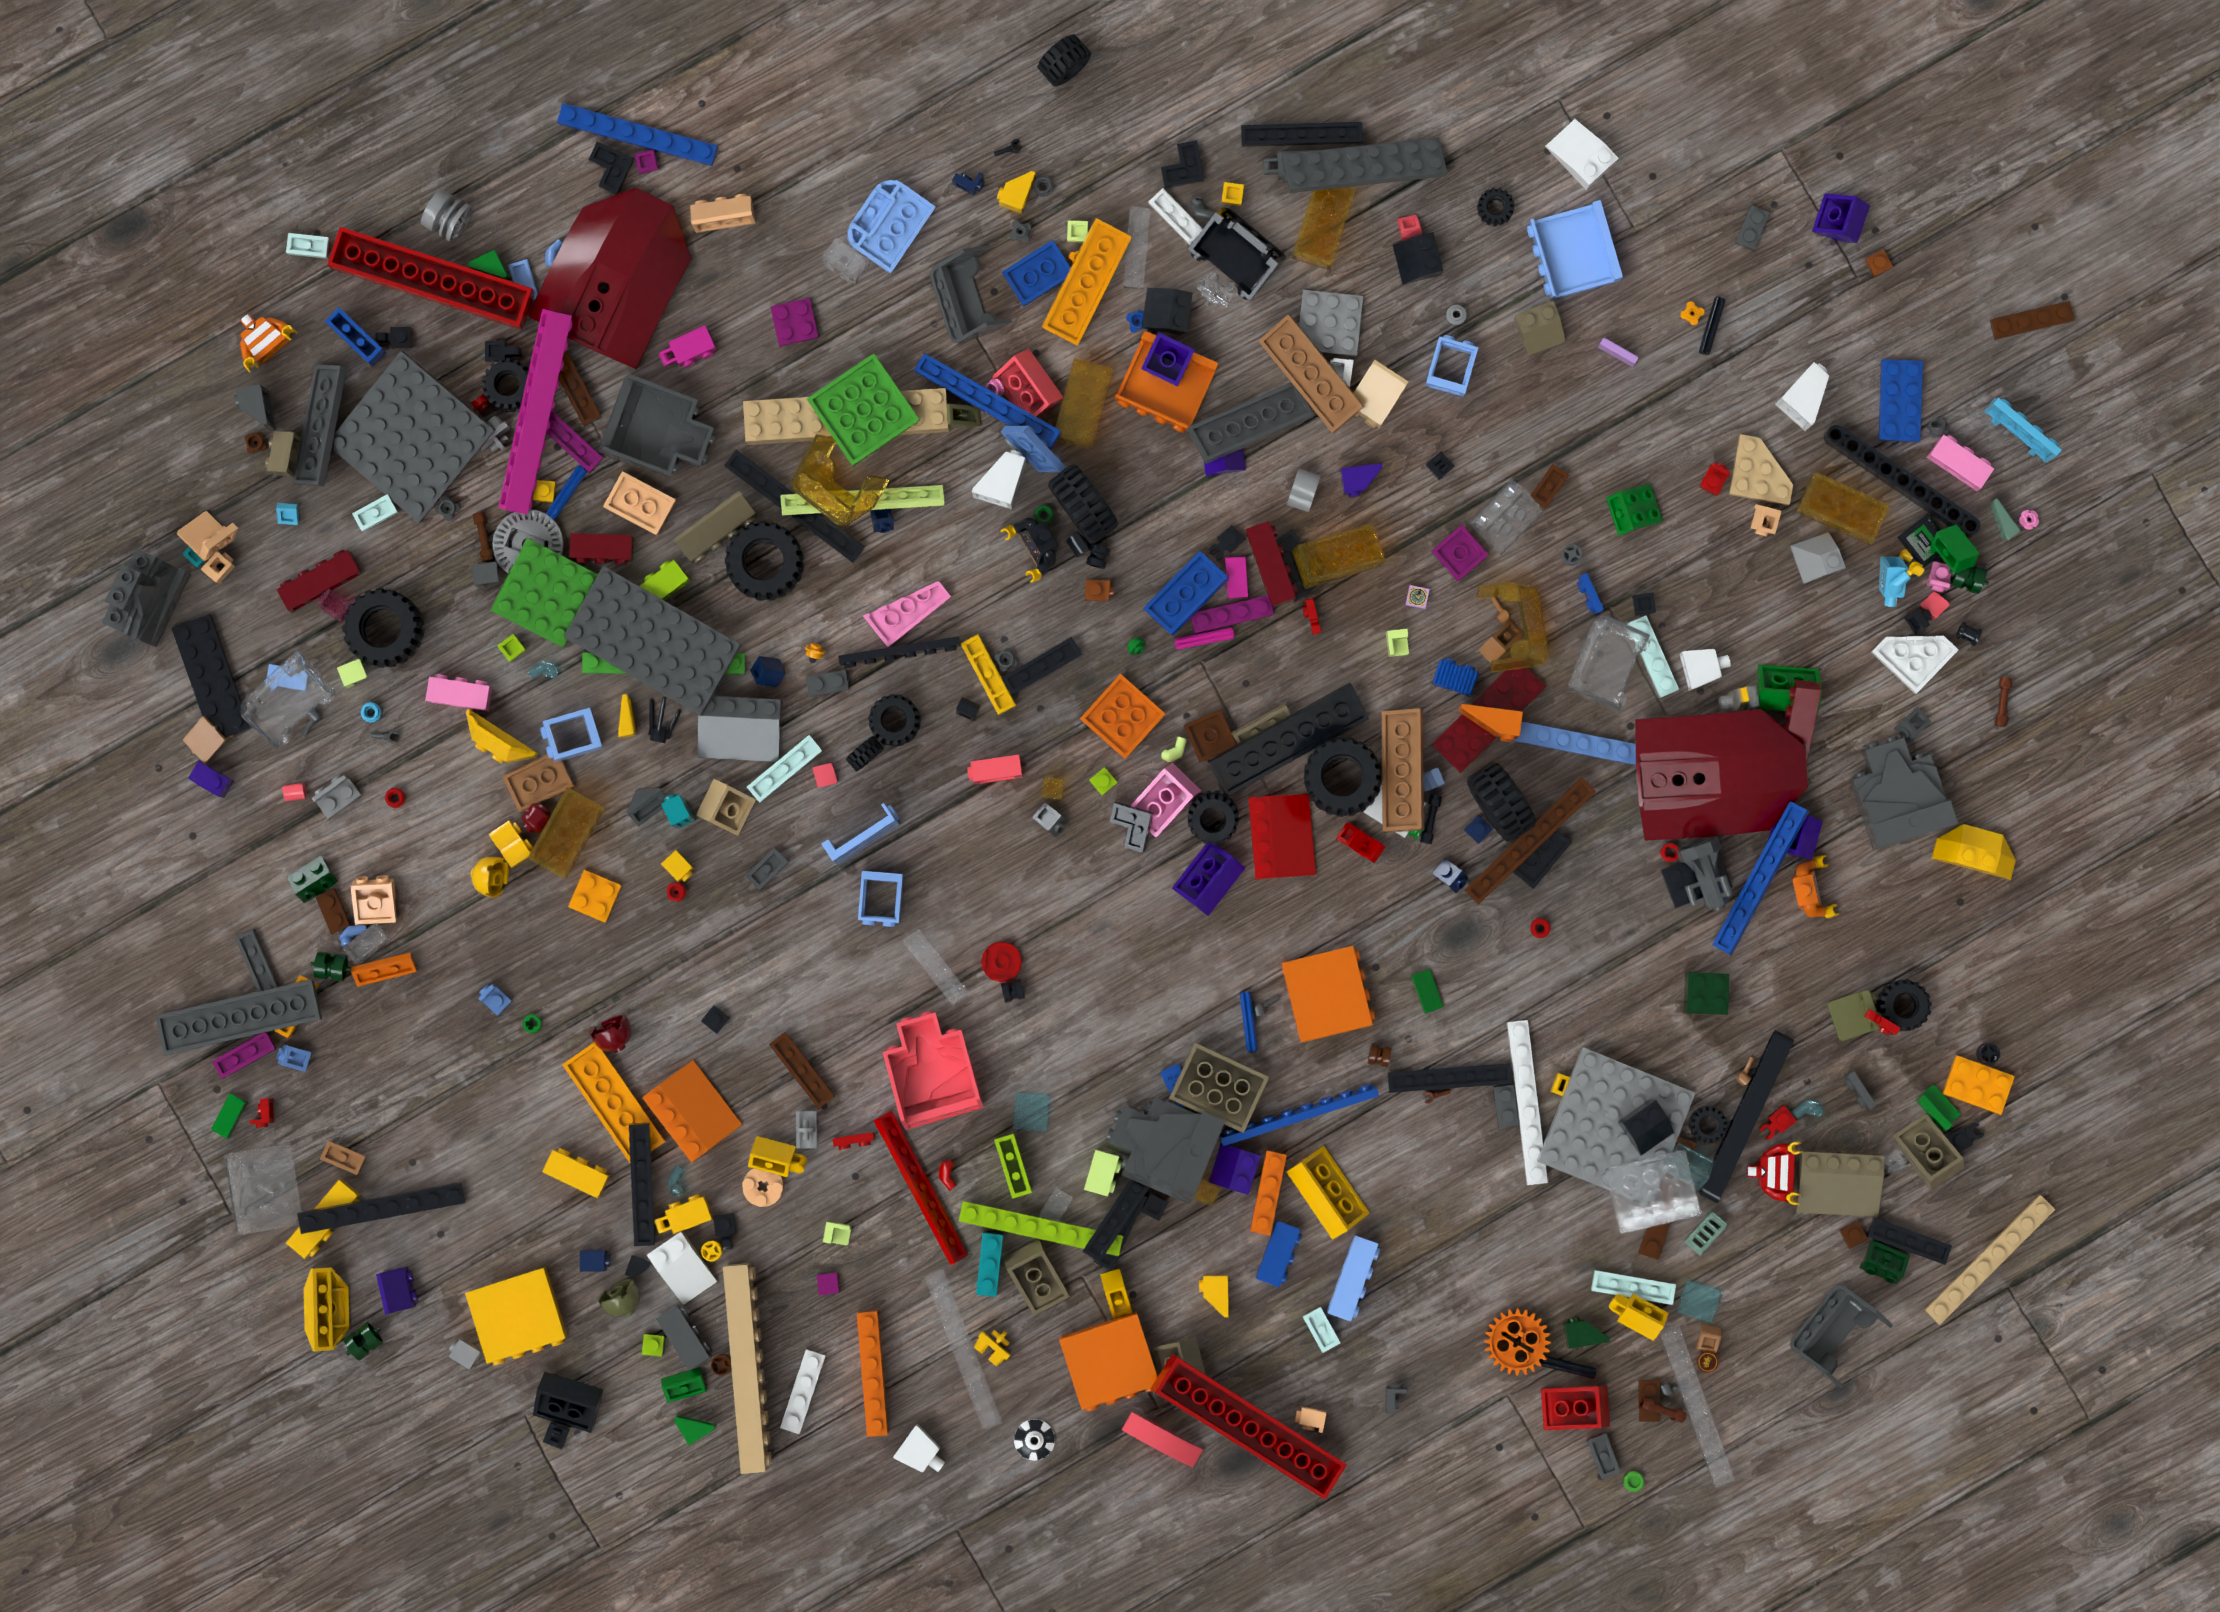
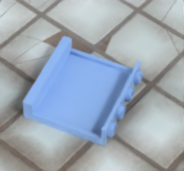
[1527,200,1623,300]
[822,803,900,865]

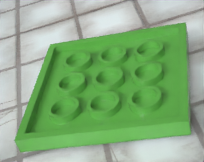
[807,353,920,466]
[490,538,598,647]

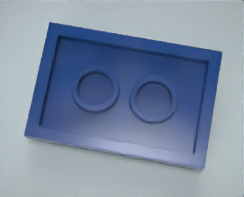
[1002,240,1071,307]

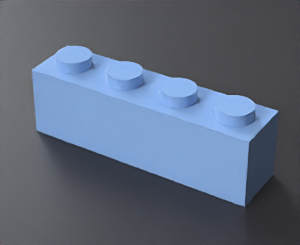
[1327,1235,1380,1322]

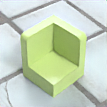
[1386,629,1409,657]
[337,659,367,688]
[823,1221,852,1245]

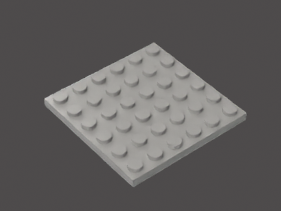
[1537,1047,1695,1207]

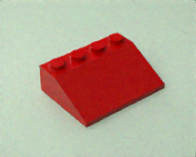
[1248,794,1316,880]

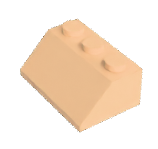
[690,194,756,233]

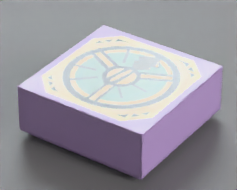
[1405,585,1430,610]

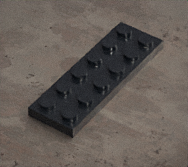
[171,614,251,738]

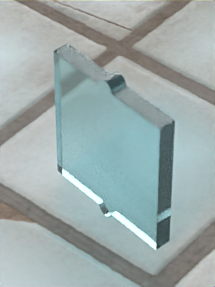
[1013,1092,1049,1132]
[1677,1280,1721,1323]

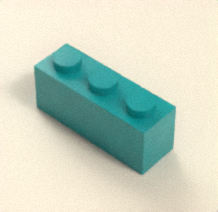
[661,793,696,829]
[976,1232,1004,1297]

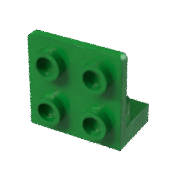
[1606,484,1663,536]

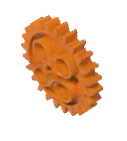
[1484,1309,1551,1376]

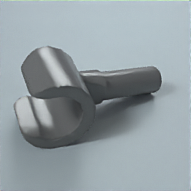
[301,709,321,737]
[371,731,399,744]
[1253,995,1280,1017]
[1660,1382,1689,1395]

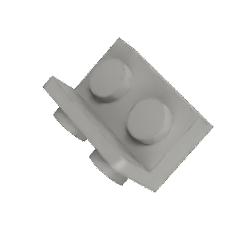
[312,774,362,819]

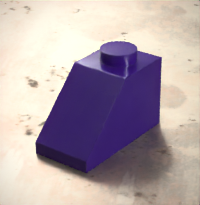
[1340,463,1382,498]
[188,761,234,798]

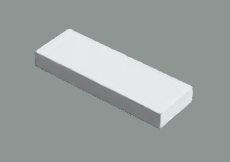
[1148,188,1203,246]

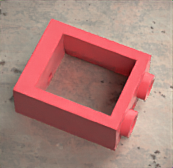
[967,755,1023,784]

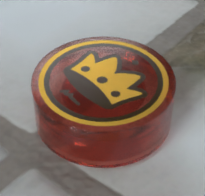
[1697,1351,1718,1372]

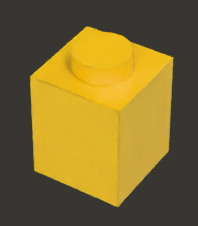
[661,850,695,882]

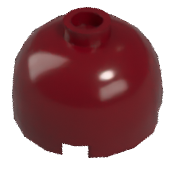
[590,1015,632,1053]

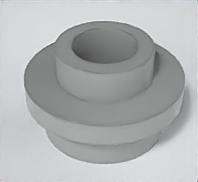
[1446,305,1466,325]

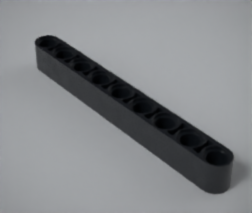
[1824,425,1980,537]
[1698,1030,1794,1203]

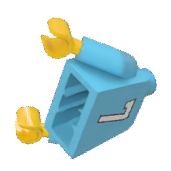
[1879,549,1924,607]

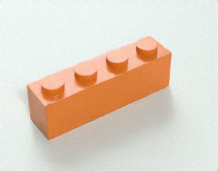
[1250,1150,1287,1235]

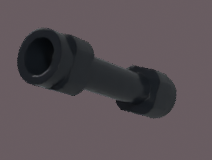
[1420,794,1442,845]

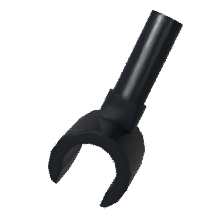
[994,139,1022,156]

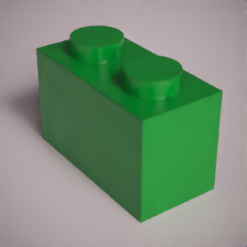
[1931,524,1979,574]

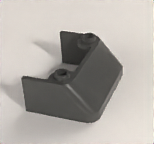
[930,246,1012,343]
[1790,1285,1893,1388]

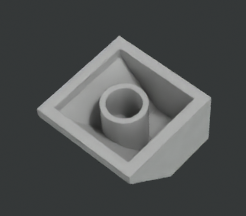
[1790,532,1846,584]

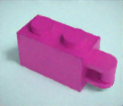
[659,325,717,368]

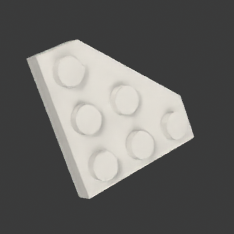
[1871,636,1958,694]

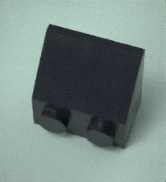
[1393,232,1443,285]
[1141,287,1193,335]
[1618,1099,1674,1156]

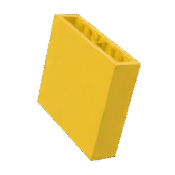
[465,1267,568,1366]

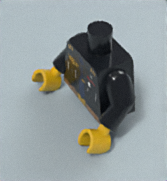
[1001,517,1058,583]

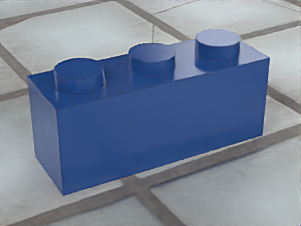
[325,307,387,367]
[1255,1220,1303,1287]

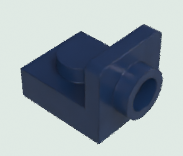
[952,172,985,196]

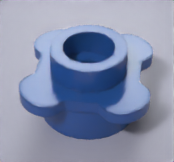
[1126,310,1145,333]

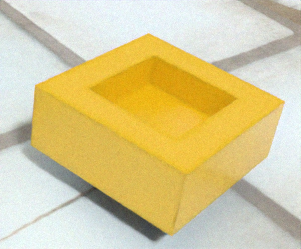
[1221,182,1244,206]
[533,480,556,503]

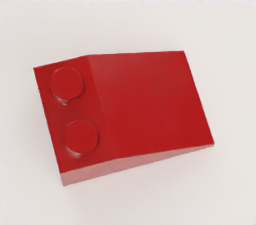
[1541,1385,1610,1430]

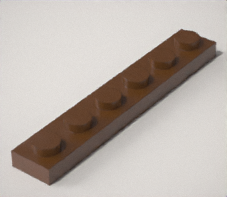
[1638,1137,1697,1260]

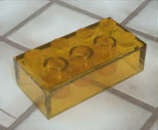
[1292,187,1356,270]
[1055,358,1113,450]
[1795,472,1890,545]
[1292,523,1386,589]
[527,787,605,879]

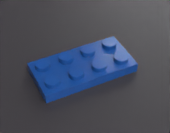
[1878,359,1923,442]
[1143,551,1229,637]

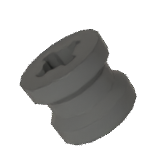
[1561,544,1583,566]

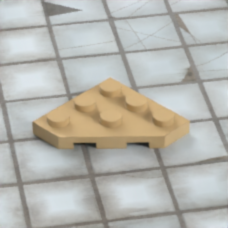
[1729,434,1793,506]

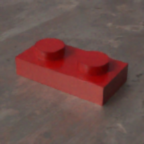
[832,1132,875,1150]

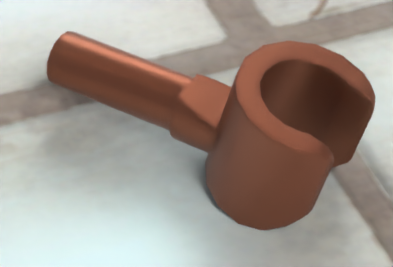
[1422,1089,1451,1104]

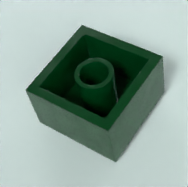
[1684,972,1729,1015]

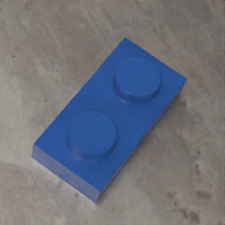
[1577,573,1604,615]

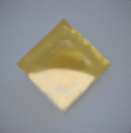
[1041,777,1064,800]
[1193,1179,1221,1207]

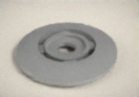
[492,509,564,573]

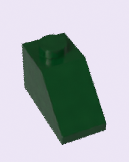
[1563,1317,1610,1349]

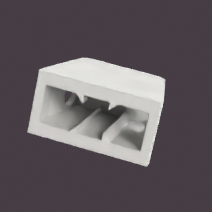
[1680,649,1731,691]
[893,1424,945,1472]

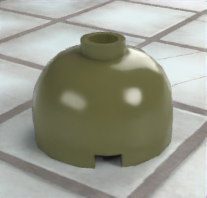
[598,1278,640,1317]

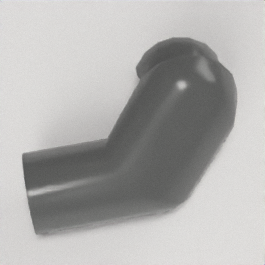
[1191,196,1216,220]

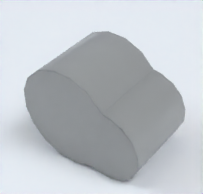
[1287,469,1321,512]

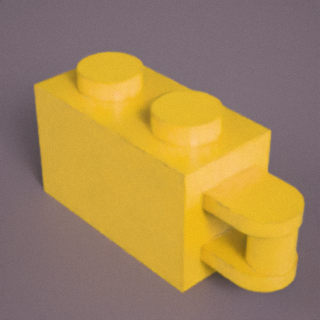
[748,1136,807,1177]
[654,1194,713,1234]
[1609,1293,1669,1341]

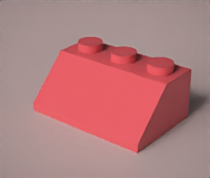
[992,349,1064,418]

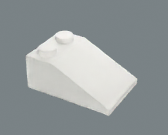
[1545,119,1618,190]
[647,1231,718,1305]

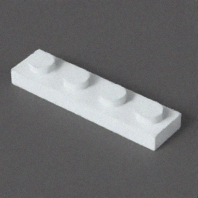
[780,1349,826,1434]

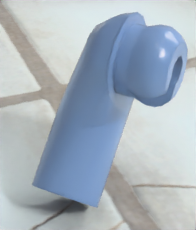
[339,924,367,947]

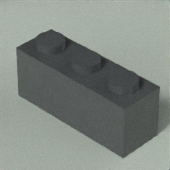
[656,1304,712,1371]

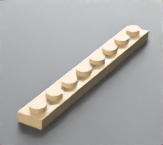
[1924,1195,2055,1325]

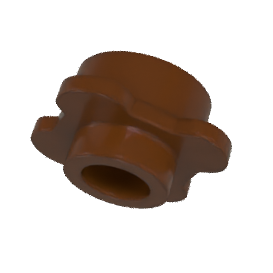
[245,432,267,454]

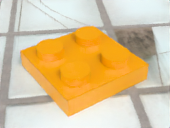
[568,870,622,923]

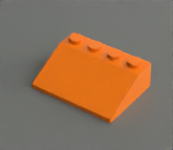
[642,1060,743,1163]

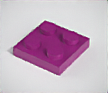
[770,298,819,347]
[1431,525,1488,582]

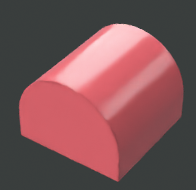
[282,782,307,802]

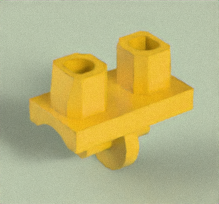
[974,1329,1011,1366]

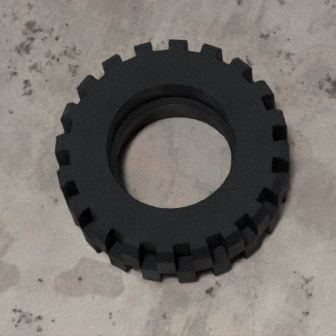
[1048,464,1119,543]
[725,521,804,601]
[342,588,424,668]
[1304,737,1382,817]
[1467,762,1537,842]

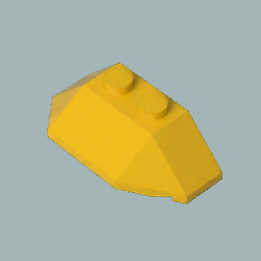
[466,709,539,764]
[1931,824,2016,880]
[304,1267,349,1352]

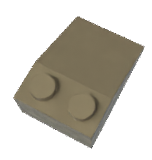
[1893,1113,1964,1191]
[1003,1239,1070,1316]

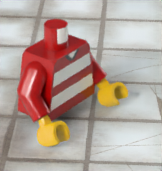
[1746,1141,1803,1205]

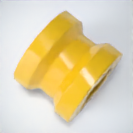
[701,1240,723,1261]

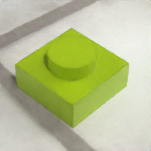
[497,634,526,662]
[1089,767,1118,796]
[642,1333,665,1357]

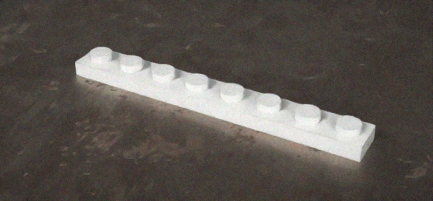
[1507,1020,1548,1185]

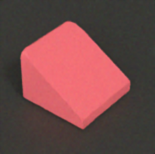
[1397,214,1422,241]
[1920,591,1950,620]
[812,763,838,788]

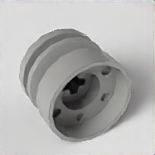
[421,189,473,243]

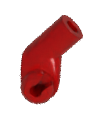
[938,1160,957,1191]

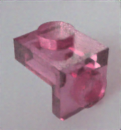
[317,589,350,623]

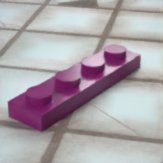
[546,411,604,473]
[1191,595,1274,634]

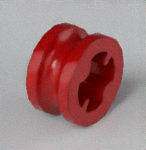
[1660,843,1679,862]

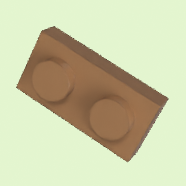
[320,1140,367,1175]

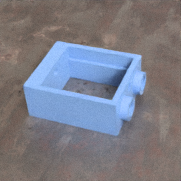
[1425,335,1478,397]
[540,708,602,763]
[858,871,904,927]

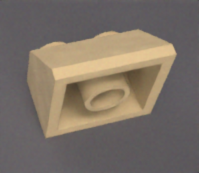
[696,779,756,836]

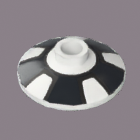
[1014,1419,1055,1461]

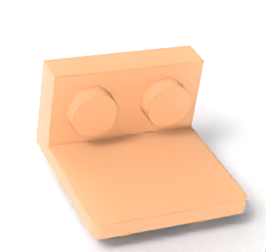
[177,511,238,562]

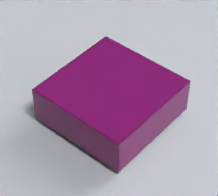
[634,149,659,175]
[817,1272,839,1295]

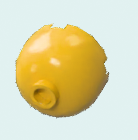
[471,856,509,898]

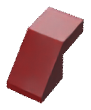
[1336,822,1386,863]

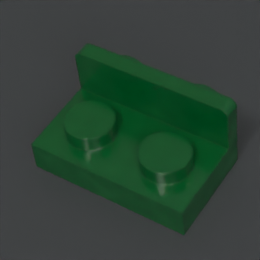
[1859,1240,1910,1284]

